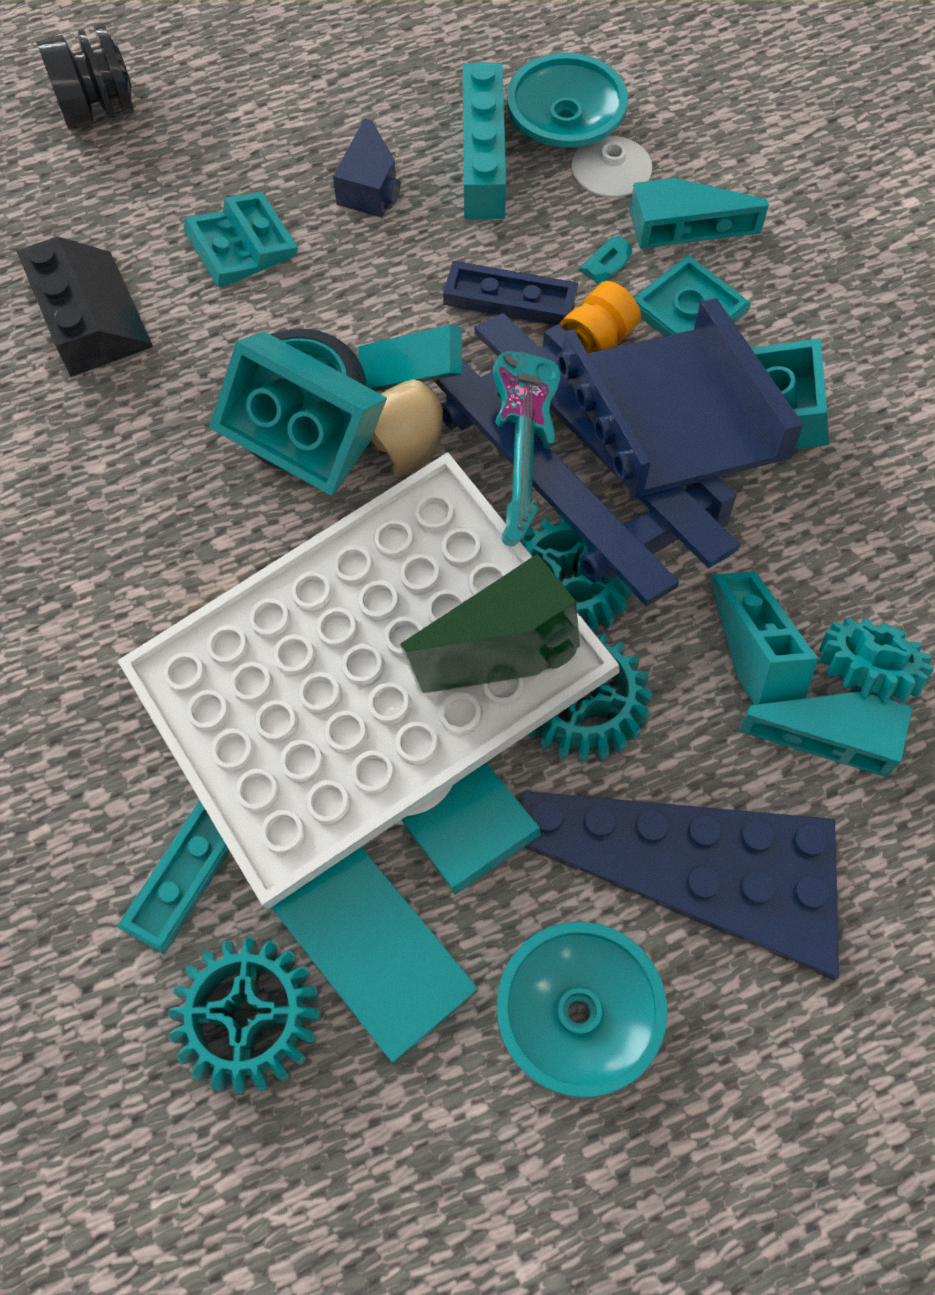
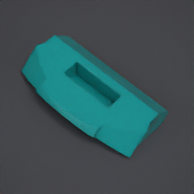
[578,236,632,284]

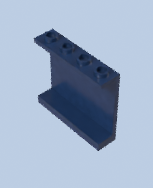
[557,298,804,498]

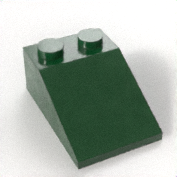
[400,554,580,693]

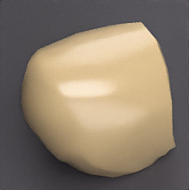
[371,379,443,478]

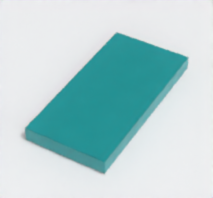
[271,847,478,1065]

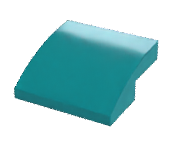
[184,192,298,287]

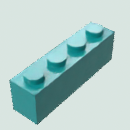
[463,62,506,219]

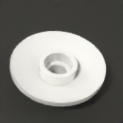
[572,136,652,197]

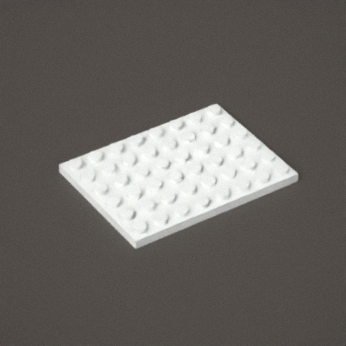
[118,452,619,910]

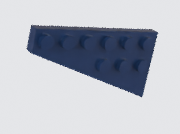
[522,791,839,981]

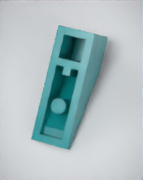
[629,178,769,249]
[710,571,818,705]
[738,691,913,777]

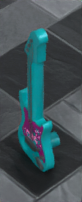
[493,351,561,547]

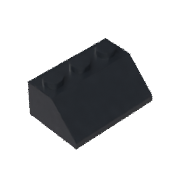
[16,236,153,377]

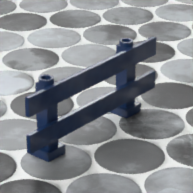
[433,313,740,606]

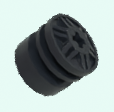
[36,23,134,130]

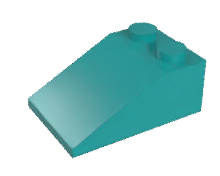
[751,338,829,449]

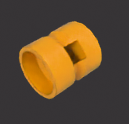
[559,281,641,353]

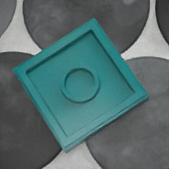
[634,255,751,336]
[402,763,541,895]

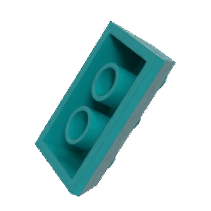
[209,331,387,496]

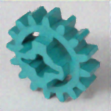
[818,618,934,702]

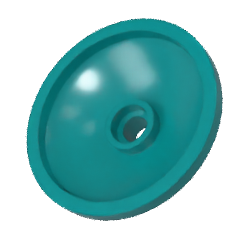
[507,53,628,148]
[497,922,667,1098]

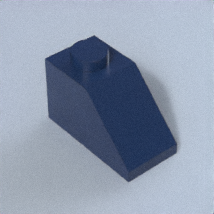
[333,118,401,217]

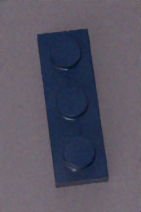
[443,261,578,325]

